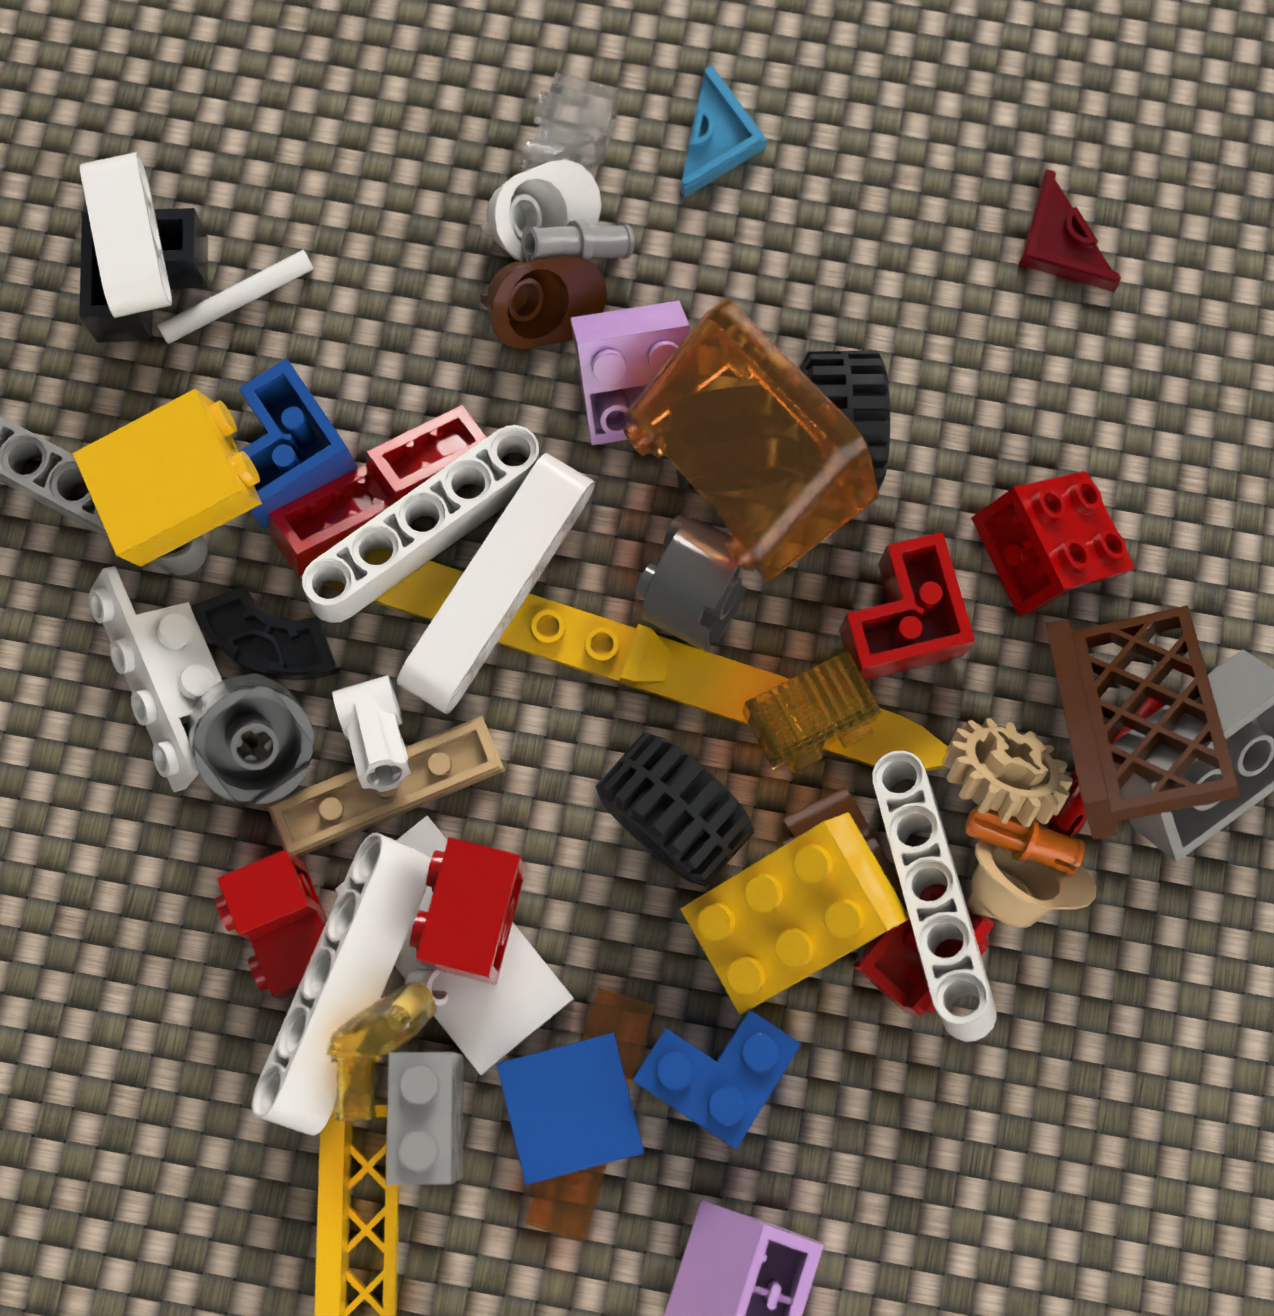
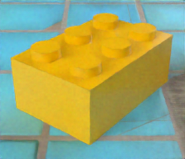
[681,813,910,1015]

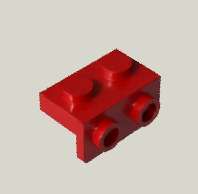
[853,884,995,1016]

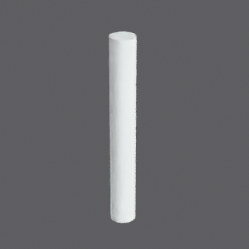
[157,250,314,344]

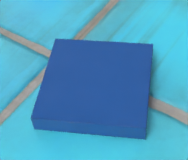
[496,1032,644,1185]

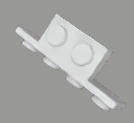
[89,566,222,792]

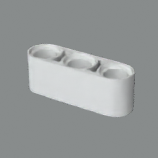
[80,152,172,318]

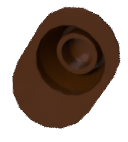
[480,256,607,349]

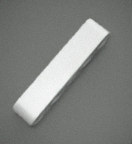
[302,425,539,623]
[397,453,595,714]
[872,750,997,1042]
[252,833,431,1136]

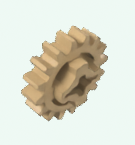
[942,718,1073,827]

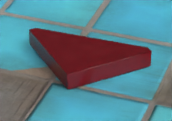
[1018,169,1121,292]

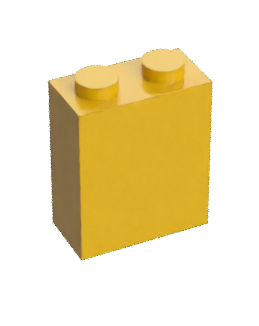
[72,388,262,567]

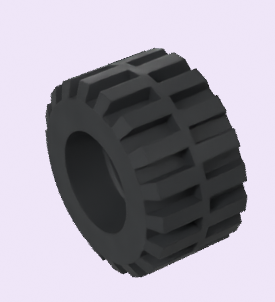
[796,351,890,495]
[595,733,754,887]

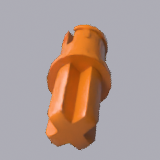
[965,806,1085,876]

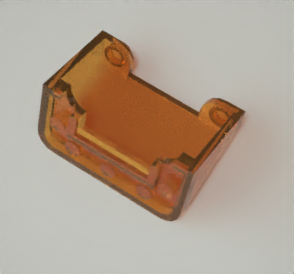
[623,298,879,582]

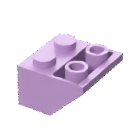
[570,301,697,445]
[663,1199,824,1316]

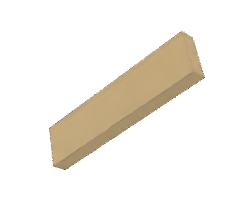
[266,716,505,858]

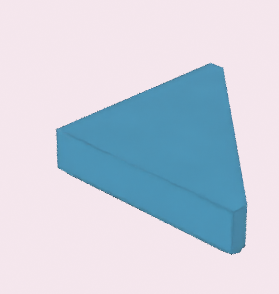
[680,65,767,198]

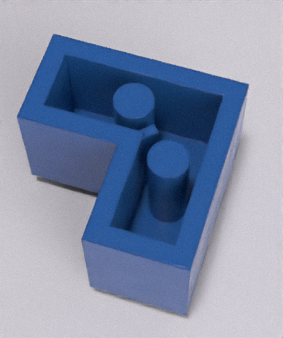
[239,358,358,530]
[632,1010,802,1149]

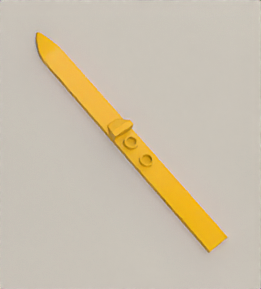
[301,548,948,771]

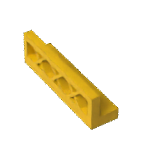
[314,1105,399,1316]

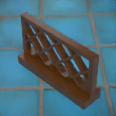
[1046,605,1240,840]

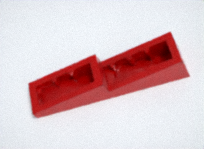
[268,405,487,577]

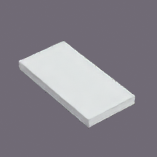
[335,815,574,1076]

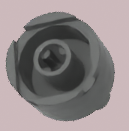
[636,515,758,651]
[188,674,314,804]

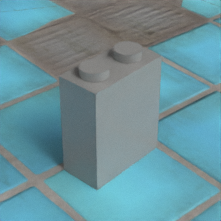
[386,1052,464,1185]

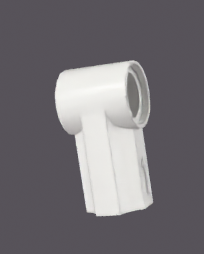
[332,675,411,792]

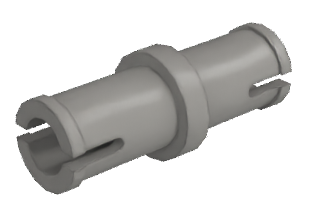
[521,220,635,262]

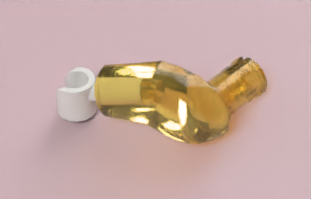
[326,969,448,1121]

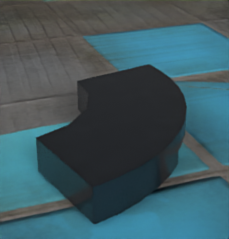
[191,586,339,680]

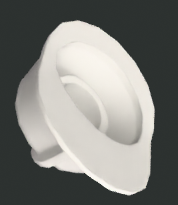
[481,159,601,261]

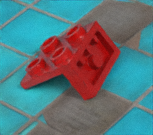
[971,471,1134,617]

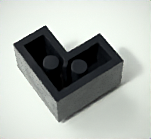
[79,208,208,343]

